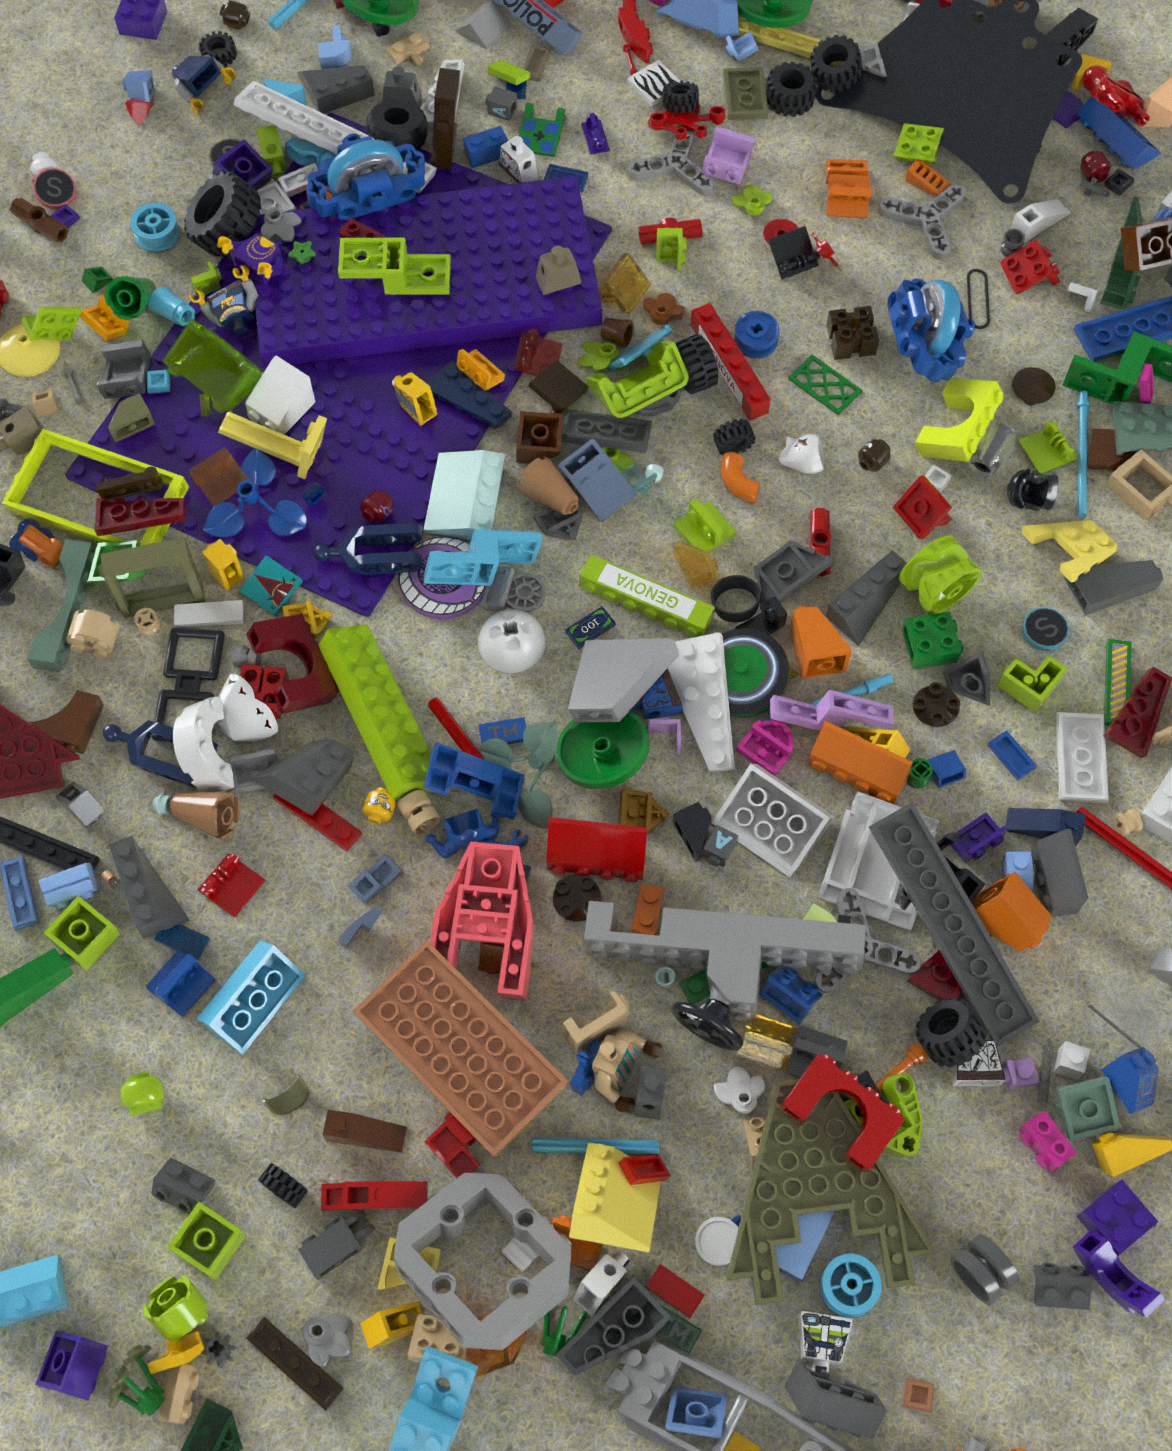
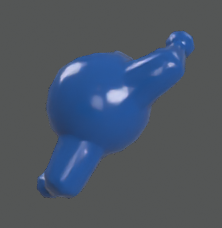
[426,809,500,859]

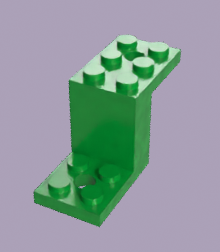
[1062,332,1172,405]

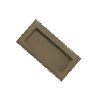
[523,45,551,82]

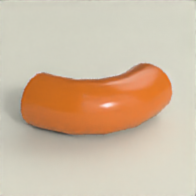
[721,452,760,504]

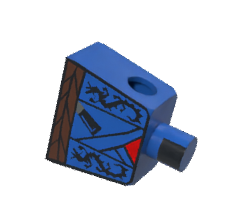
[630,668,682,720]

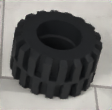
[810,35,862,93]
[766,62,817,117]
[675,334,718,394]
[915,997,987,1068]

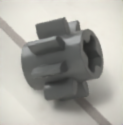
[201,1332,237,1368]

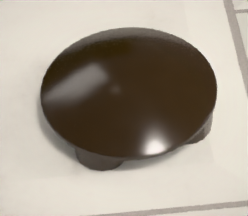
[1012,367,1056,406]
[913,682,960,727]
[553,875,601,922]

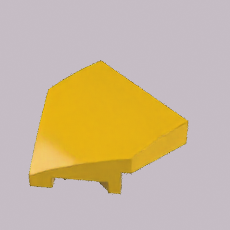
[282,600,332,641]
[147,1327,204,1374]

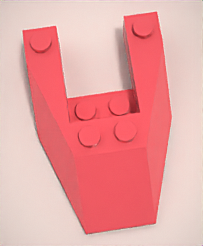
[430,842,534,1001]

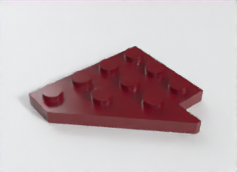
[0,703,80,799]

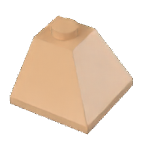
[1141,77,1172,127]

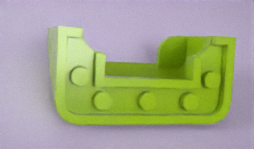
[585,340,689,418]

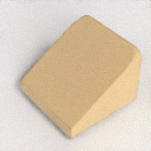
[32,390,58,418]

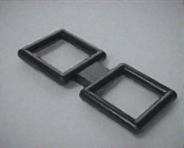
[152,628,225,742]

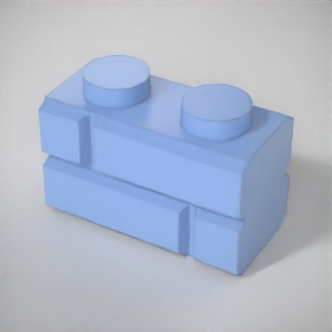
[39,863,100,910]

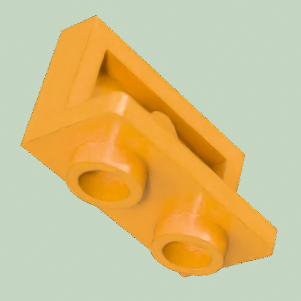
[80,294,129,342]
[456,349,505,391]

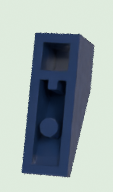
[1005,808,1086,846]

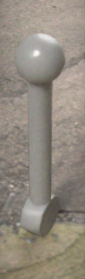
[64,368,83,403]

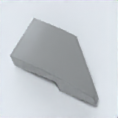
[859,43,886,77]

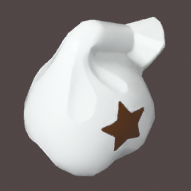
[779,434,824,474]

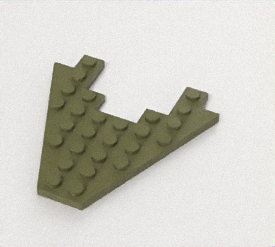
[726,1079,935,1305]

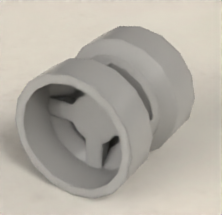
[232,644,262,668]

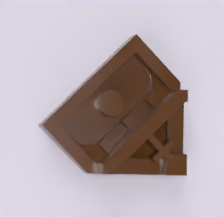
[1087,429,1136,471]

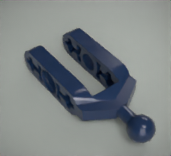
[313,523,422,575]
[103,720,219,789]

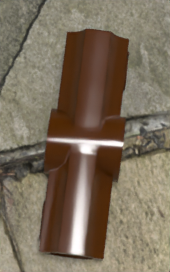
[10,198,69,242]

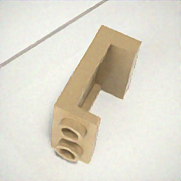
[563,991,629,1056]

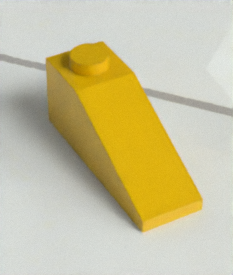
[841,726,910,758]
[1091,1132,1172,1177]

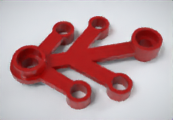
[648,104,726,140]

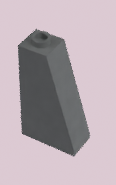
[1064,560,1164,616]

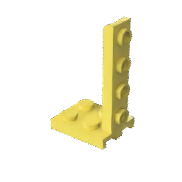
[218,412,327,479]

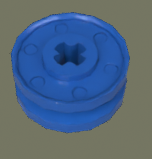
[734,311,779,359]

